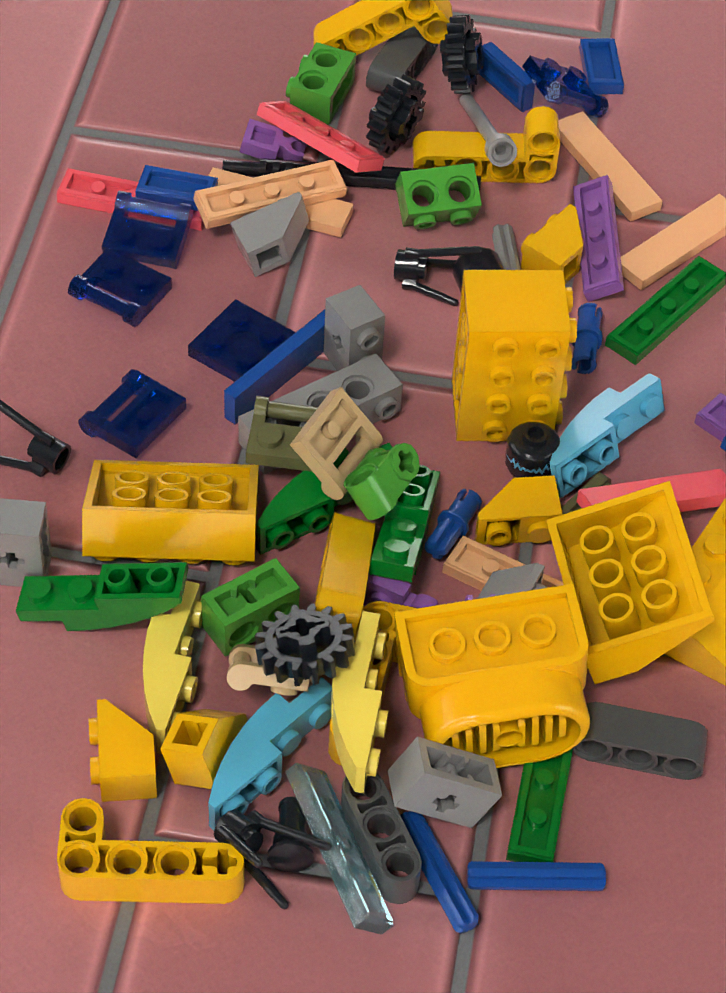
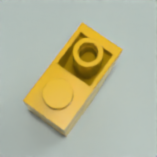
[521,204,583,284]
[474,475,563,546]
[88,699,157,802]
[160,709,248,789]

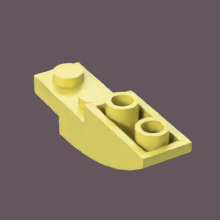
[143,581,202,754]
[331,611,389,793]

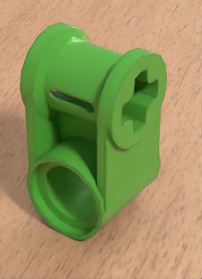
[343,443,420,520]

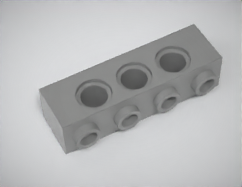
[238,354,403,475]

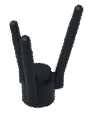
[394,246,482,306]
[0,400,71,477]
[214,809,331,909]

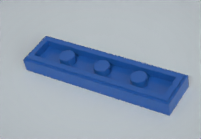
[224,309,325,425]

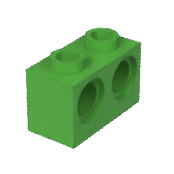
[286,42,356,125]
[395,163,482,229]
[201,558,300,657]

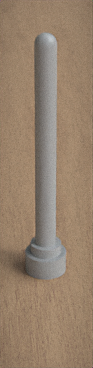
[460,93,517,167]

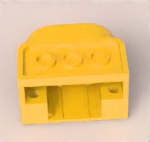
[394,584,590,768]

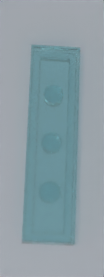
[285,763,394,934]

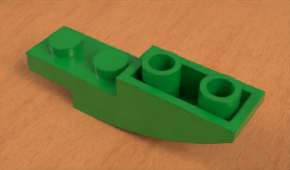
[256,443,392,555]
[369,464,440,582]
[16,562,189,631]

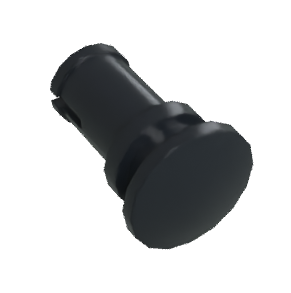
[267,797,314,872]

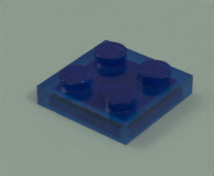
[188,299,296,382]

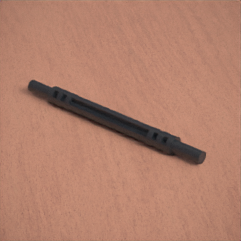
[222,158,481,191]

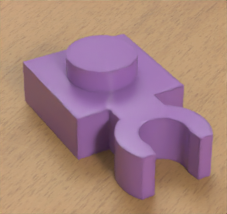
[239,118,307,161]
[363,574,438,608]

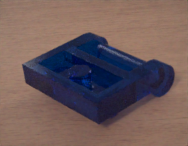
[522,55,609,118]
[101,190,194,269]
[68,248,172,327]
[78,369,186,458]

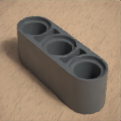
[366,26,438,92]
[573,702,708,780]
[341,773,422,904]

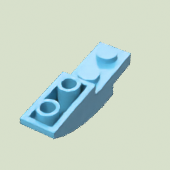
[549,373,665,498]
[208,677,332,831]

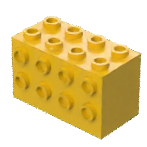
[451,270,577,442]

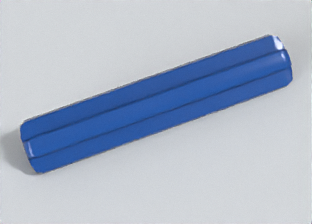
[400,811,479,934]
[466,861,606,891]

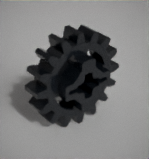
[440,15,484,94]
[366,74,426,154]
[255,603,355,686]

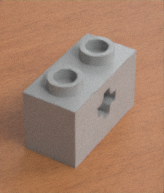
[323,285,385,371]
[0,498,52,587]
[388,737,502,828]

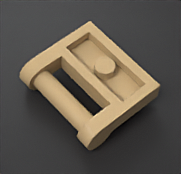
[290,387,383,500]
[227,644,309,696]

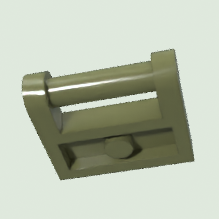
[246,396,318,472]

